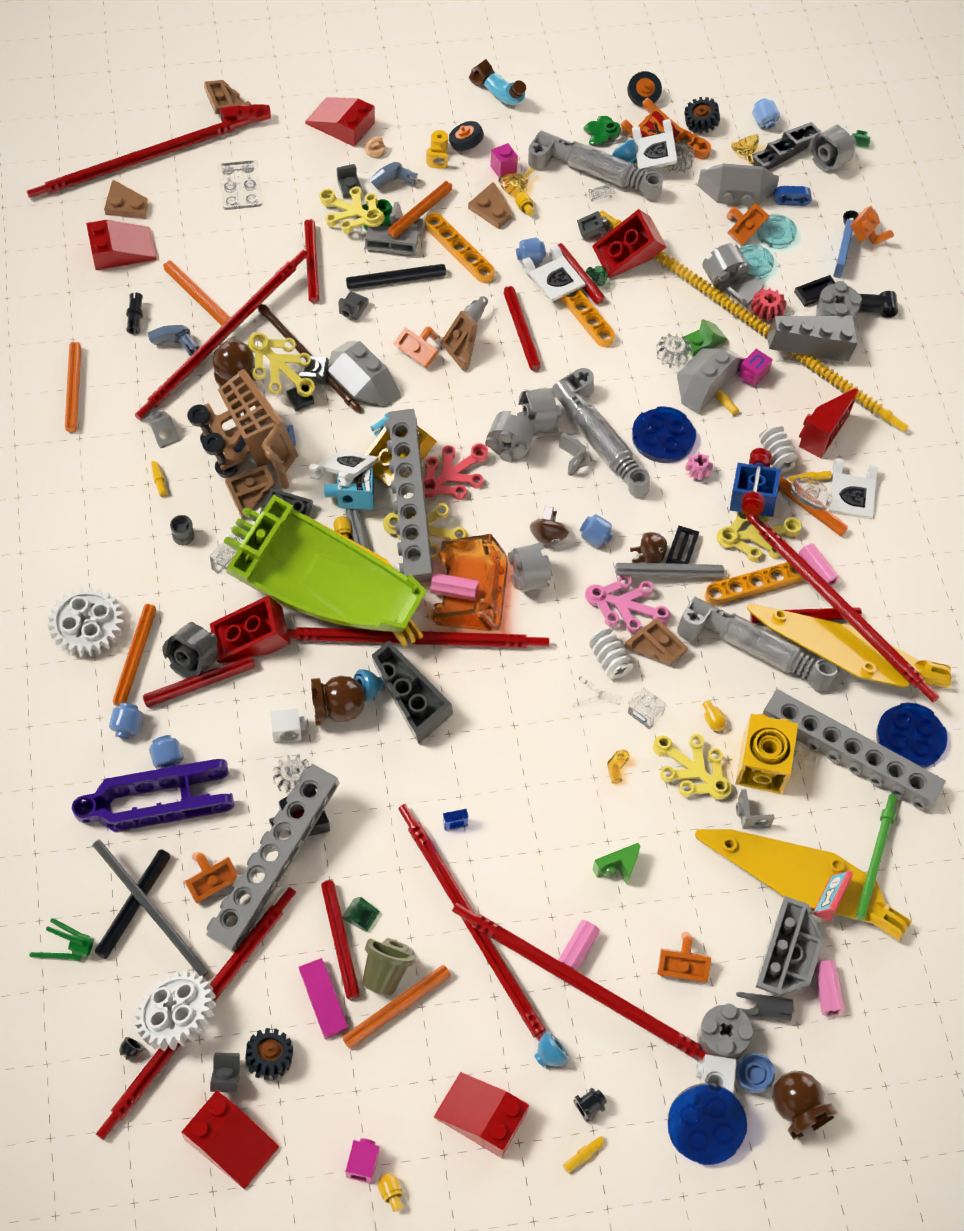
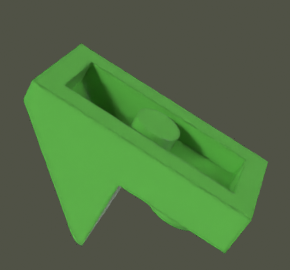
[681,319,727,357]
[592,842,641,885]

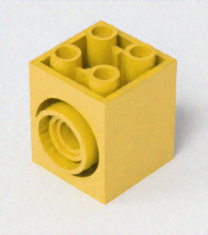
[735,714,798,794]

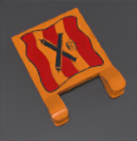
[621,98,685,142]

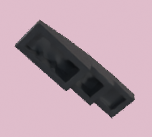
[749,122,822,170]

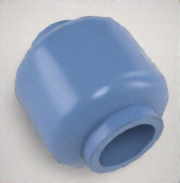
[515,237,546,265]
[579,514,614,547]
[109,703,143,739]
[149,735,184,769]

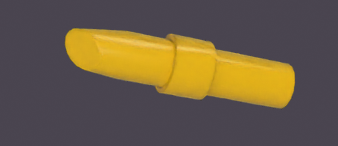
[715,390,739,415]
[151,461,168,497]
[789,471,831,483]
[562,1136,603,1173]

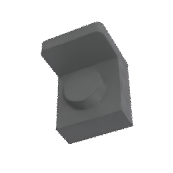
[336,164,362,199]
[577,211,610,240]
[338,291,369,321]
[298,356,329,386]
[210,1052,240,1093]

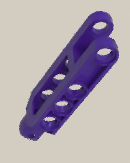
[71,759,235,832]

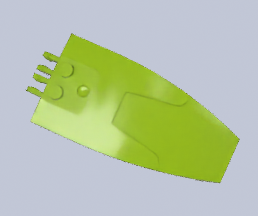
[224,495,427,632]

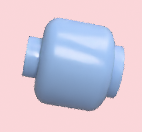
[752,98,780,129]

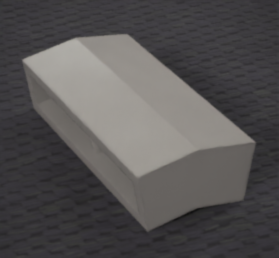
[365,226,418,255]

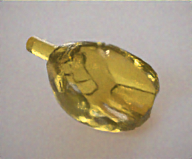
[731,134,759,164]
[498,167,535,197]

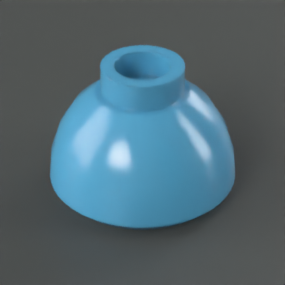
[612,139,637,164]
[353,669,383,701]
[534,1032,569,1068]

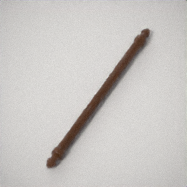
[258,304,361,412]

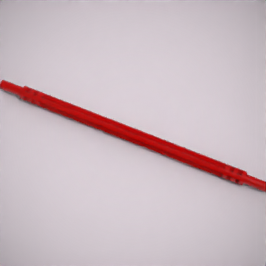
[26,118,251,198]
[134,249,308,420]
[746,515,940,703]
[287,627,549,648]
[398,804,546,1041]
[95,887,296,1141]
[452,903,708,1060]

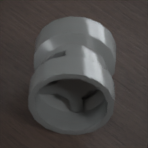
[170,515,195,546]

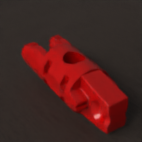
[220,104,271,122]

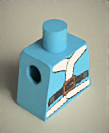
[324,467,374,510]

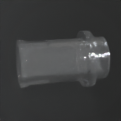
[588,183,615,202]

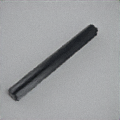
[346,264,446,289]
[95,849,171,959]

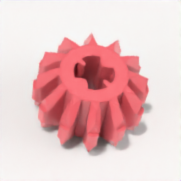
[751,287,787,323]

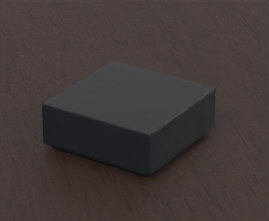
[286,386,314,411]

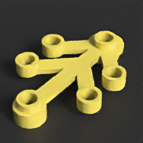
[319,187,385,234]
[248,332,315,397]
[383,503,468,559]
[717,512,802,562]
[653,734,732,800]

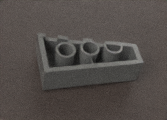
[767,315,857,362]
[371,641,453,744]

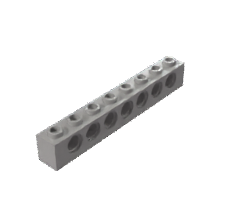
[385,408,433,583]
[762,689,946,812]
[206,763,340,953]

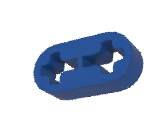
[774,185,812,206]

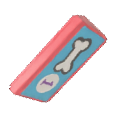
[813,871,853,922]

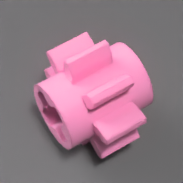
[685,452,713,481]

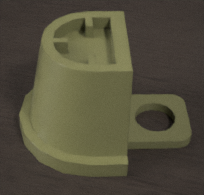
[362,938,417,995]

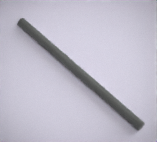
[92,839,209,977]

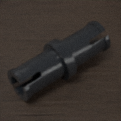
[126,292,143,334]

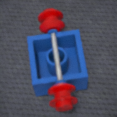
[729,448,781,517]

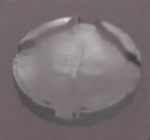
[791,477,833,510]

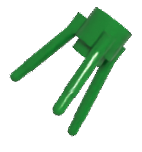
[29,918,94,962]

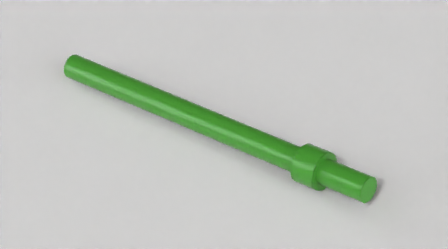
[855,794,898,920]

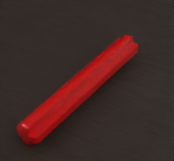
[558,243,605,305]

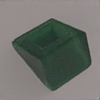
[342,897,380,932]

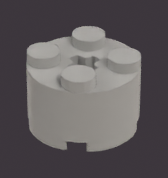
[809,124,856,172]
[702,243,750,292]
[816,281,862,323]
[518,388,561,433]
[485,411,535,462]
[508,543,551,592]
[697,1003,753,1061]

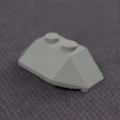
[698,163,779,206]
[328,341,401,407]
[677,349,746,413]
[756,896,824,996]

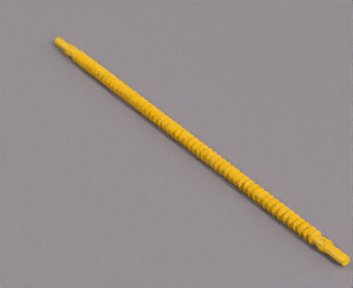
[600,210,909,433]

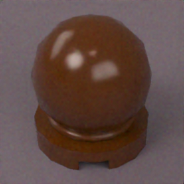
[212,340,257,388]
[311,675,366,726]
[772,1070,838,1140]

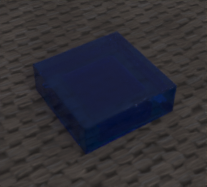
[442,808,469,831]

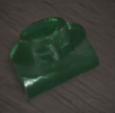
[851,130,871,148]
[586,266,608,286]

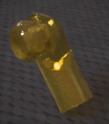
[607,749,630,784]

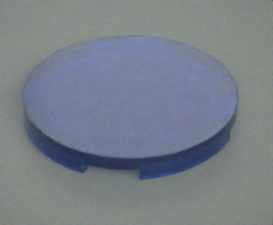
[631,406,696,463]
[876,702,948,768]
[667,1083,747,1165]

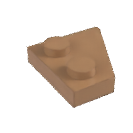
[204,80,251,114]
[104,180,149,219]
[468,182,511,229]
[440,311,478,370]
[225,465,275,519]
[624,618,688,665]

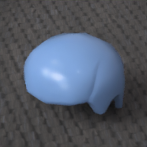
[736,1053,775,1094]

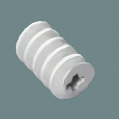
[759,425,797,473]
[588,626,634,679]

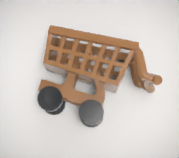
[187,369,298,489]

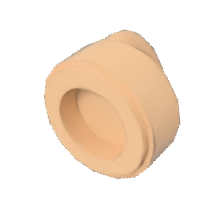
[365,137,385,158]

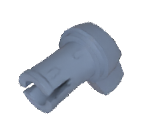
[369,161,418,189]
[148,325,200,356]

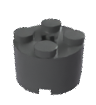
[163,622,218,678]

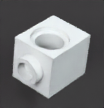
[270,708,305,743]

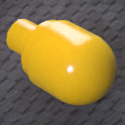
[515,192,535,216]
[333,516,352,538]
[702,700,727,731]
[378,1173,403,1212]

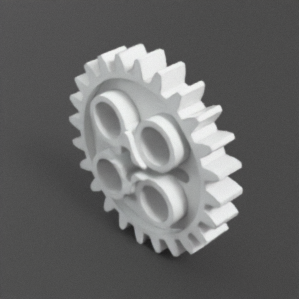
[47,586,124,657]
[134,970,216,1051]

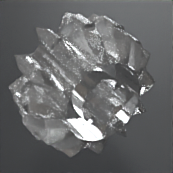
[663,140,695,174]
[656,333,692,368]
[273,755,310,795]

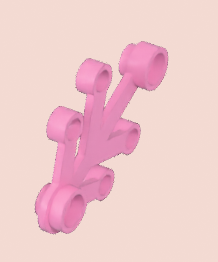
[585,576,671,634]

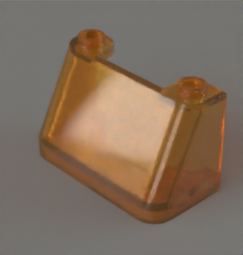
[430,534,508,631]

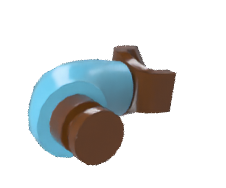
[468,59,527,105]

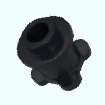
[573,1088,607,1123]

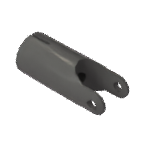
[736,992,793,1022]

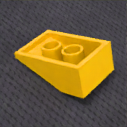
[364,426,437,488]

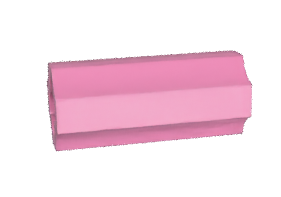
[799,543,840,587]
[430,573,479,601]
[558,920,600,971]
[814,960,845,1016]

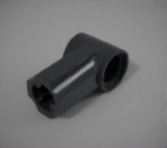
[858,290,898,318]

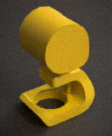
[426,130,448,169]

